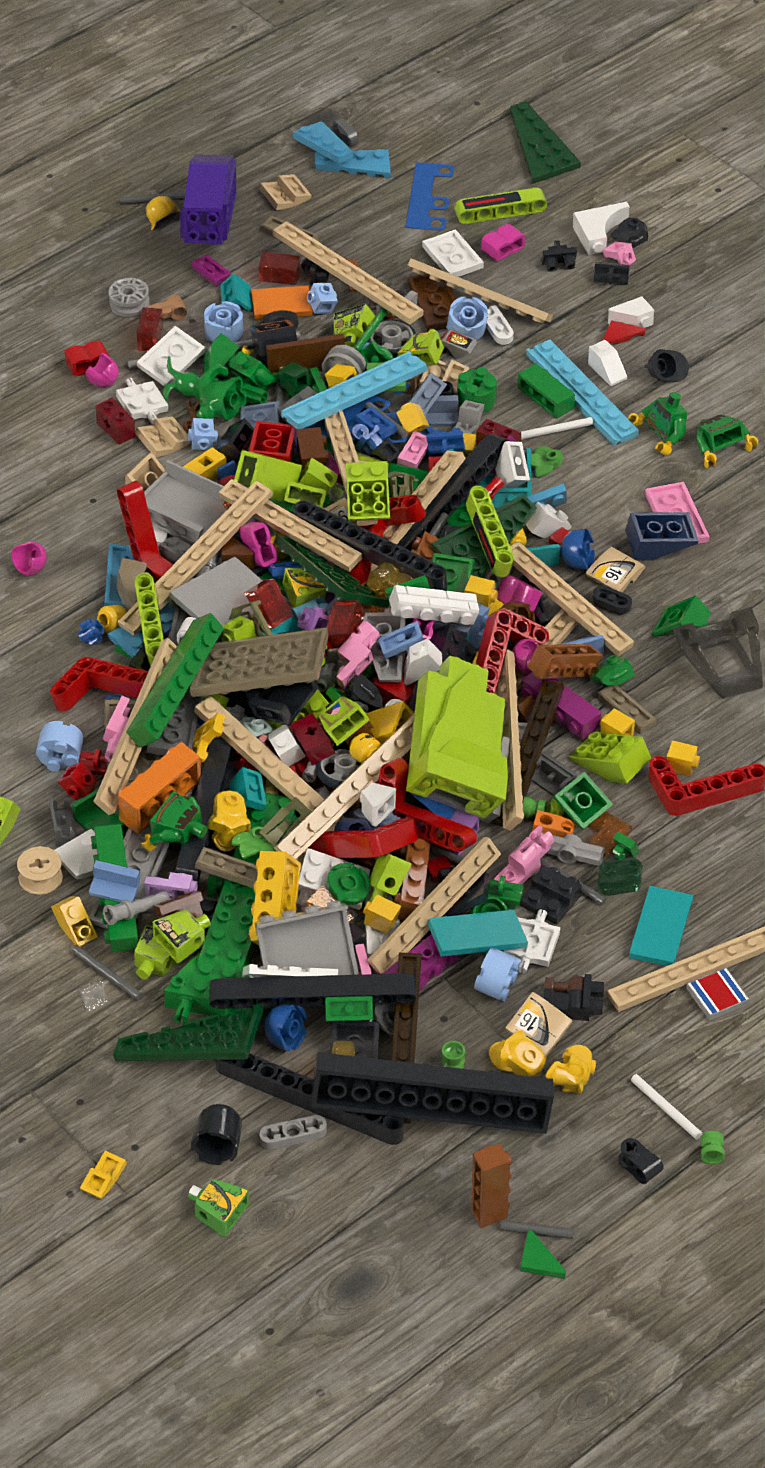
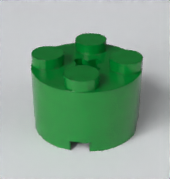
[457,367,497,413]

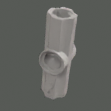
[539,833,605,866]

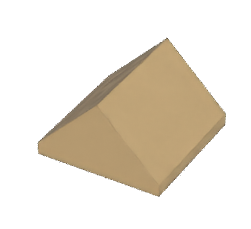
[125,452,165,492]

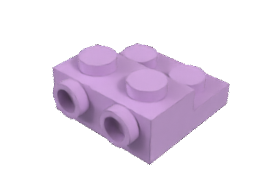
[144,872,197,913]

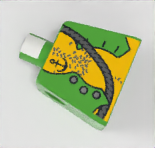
[188,1179,249,1237]

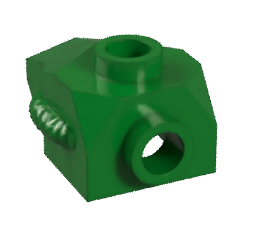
[360,341,394,370]
[590,655,635,686]

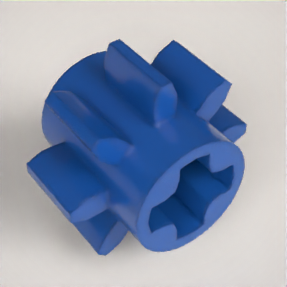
[78,618,104,645]

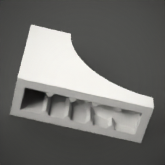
[573,202,629,255]

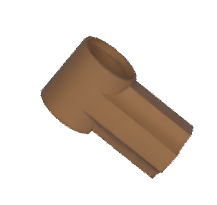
[146,295,188,322]

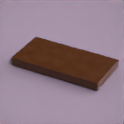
[407,271,456,332]
[266,334,345,373]

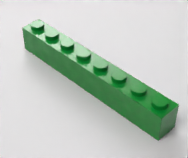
[126,613,224,747]

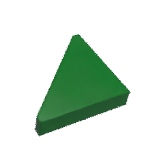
[520,1230,566,1279]

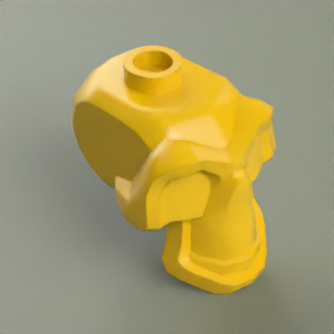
[208,791,251,852]
[489,1030,546,1077]
[546,1045,596,1094]

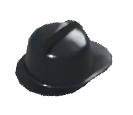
[645,349,689,382]

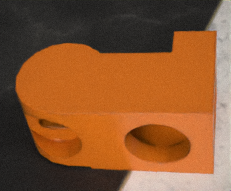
[532,810,575,837]

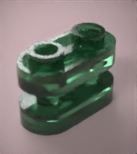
[597,858,643,896]

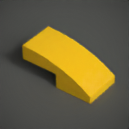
[80,1151,127,1199]

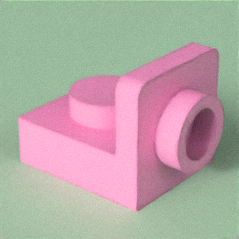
[603,242,636,265]

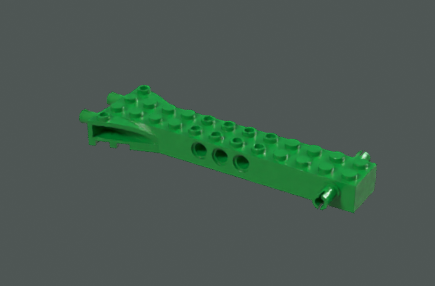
[164,793,299,1024]

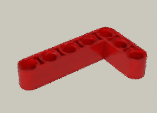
[117,480,174,583]
[344,495,426,585]
[476,609,549,694]
[50,657,149,712]
[648,756,765,816]
[378,758,477,852]
[308,817,418,858]

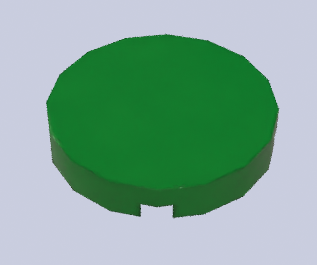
[325,863,371,905]

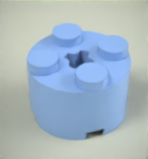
[447,297,488,340]
[204,301,244,343]
[36,721,83,772]
[474,948,521,1002]

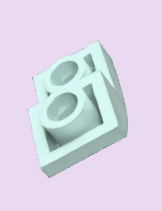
[239,717,272,737]

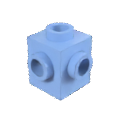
[307,283,338,314]
[188,418,218,450]

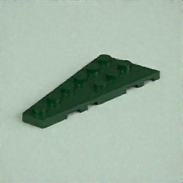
[510,101,581,184]
[430,494,537,578]
[274,535,389,609]
[113,1003,263,1061]

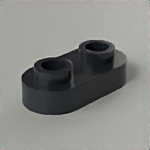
[592,586,632,614]

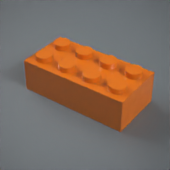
[118,742,201,835]

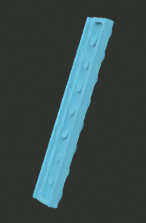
[526,340,639,446]
[281,351,427,430]

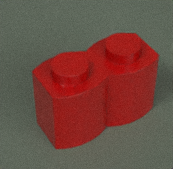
[64,341,110,376]

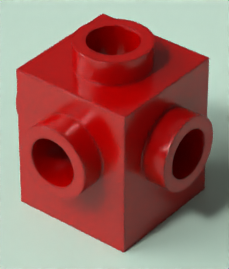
[58,762,98,800]

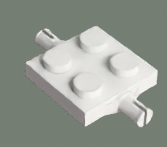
[116,377,168,425]
[504,909,560,973]

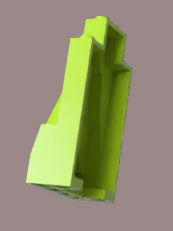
[406,656,508,819]

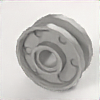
[108,278,150,317]
[322,345,366,377]

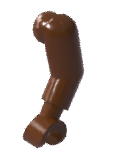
[183,399,200,433]

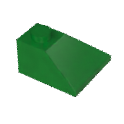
[651,595,711,637]
[553,772,613,830]

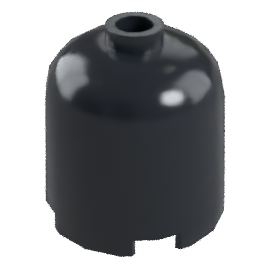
[191,1104,242,1165]

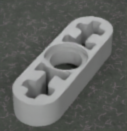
[259,1115,327,1150]

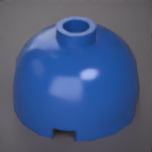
[559,529,595,570]
[264,1004,307,1051]

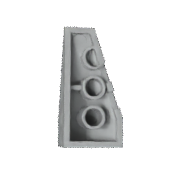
[362,612,407,682]

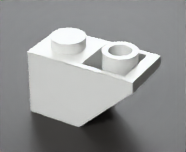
[525,502,572,538]

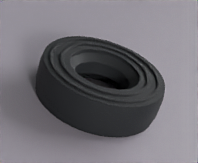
[263,310,298,329]

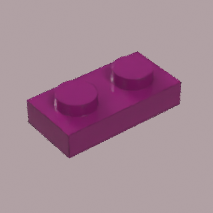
[192,254,231,287]

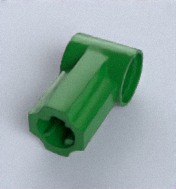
[240,376,268,405]

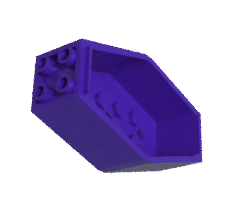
[180,154,236,244]

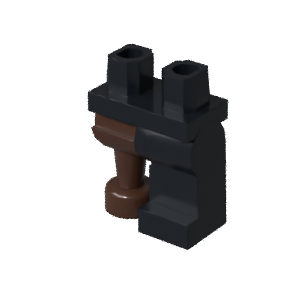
[544,974,604,1021]

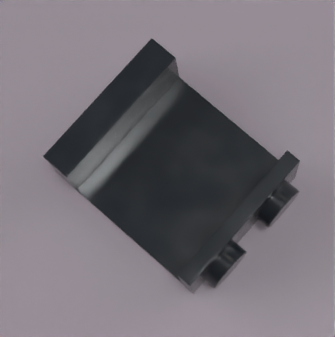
[249,681,318,726]

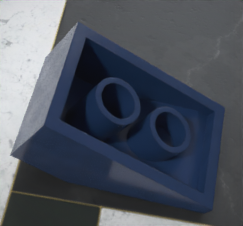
[625,512,699,559]

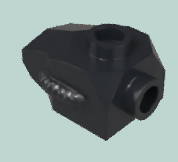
[611,217,649,248]
[348,673,382,710]

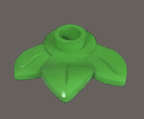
[531,446,563,478]
[231,826,274,859]

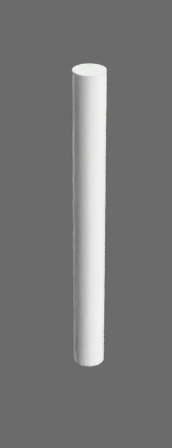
[521,417,593,440]
[631,1074,702,1140]

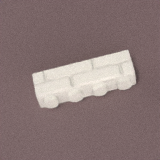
[389,585,479,625]

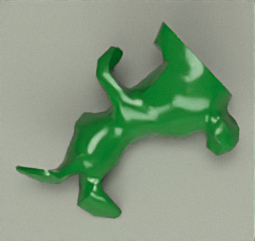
[162,356,247,421]

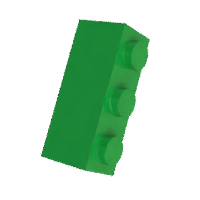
[518,363,575,419]

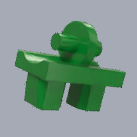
[488,876,524,910]

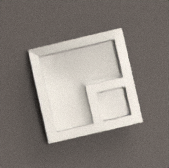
[55,828,97,880]

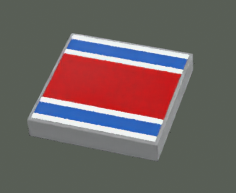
[686,967,750,1021]

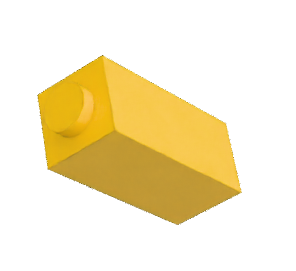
[183,447,226,481]

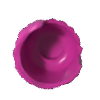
[86,353,119,388]
[11,542,47,576]
[512,639,538,675]

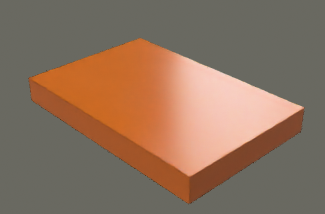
[251,286,312,320]

